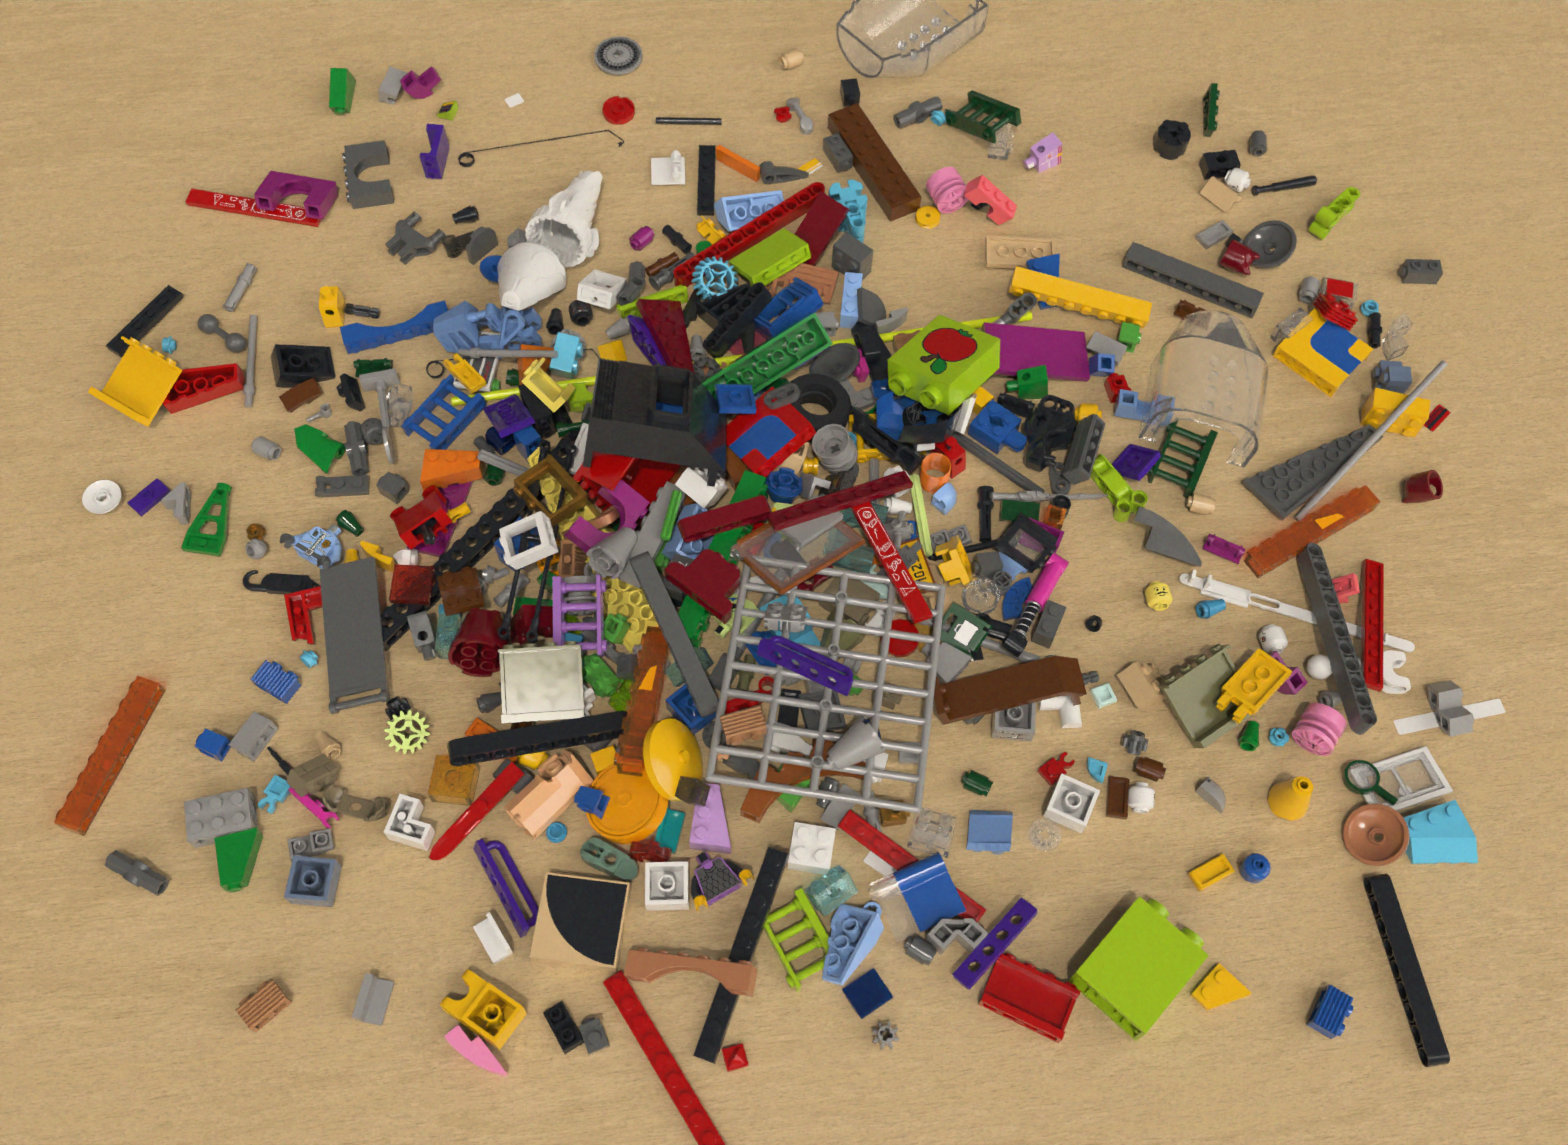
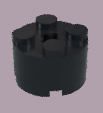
[1153,120,1191,160]

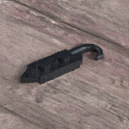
[242,570,319,595]

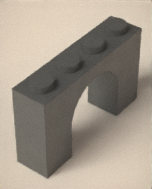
[342,140,394,209]

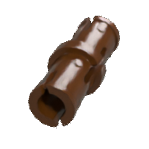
[645,252,680,277]

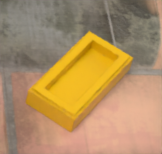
[1187,854,1235,892]

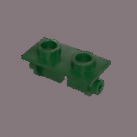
[353,358,393,377]

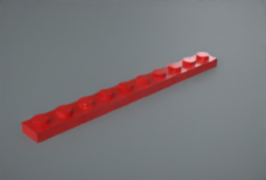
[603,971,725,1145]

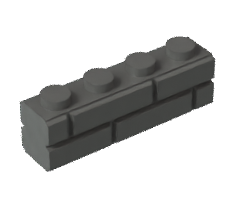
[1063,414,1105,485]

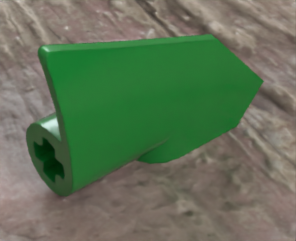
[294,424,346,474]

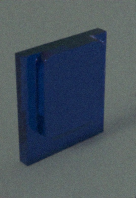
[842,968,893,1020]

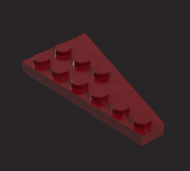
[635,299,695,375]

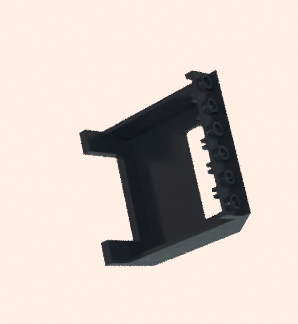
[583,357,726,487]

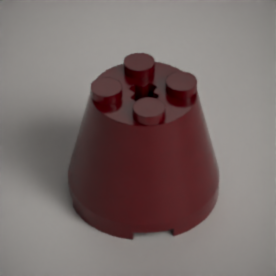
[448,608,508,677]

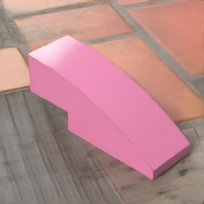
[444,1025,508,1077]

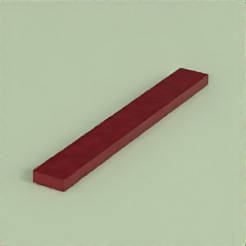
[767,471,913,531]

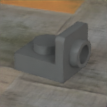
[578,1017,610,1055]

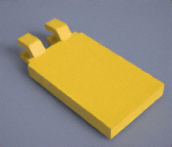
[1215,648,1292,724]

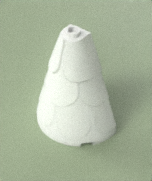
[497,242,567,311]

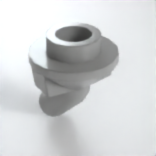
[482,565,509,584]

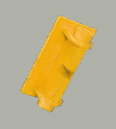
[696,215,726,245]

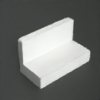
[473,912,513,965]

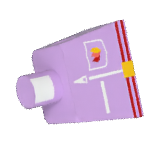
[1023,133,1062,172]

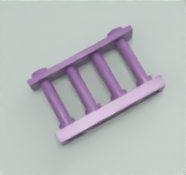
[552,575,608,657]

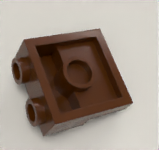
[437,567,485,616]

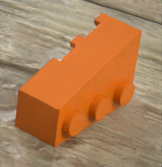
[420,449,485,491]

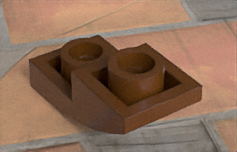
[279,378,323,413]

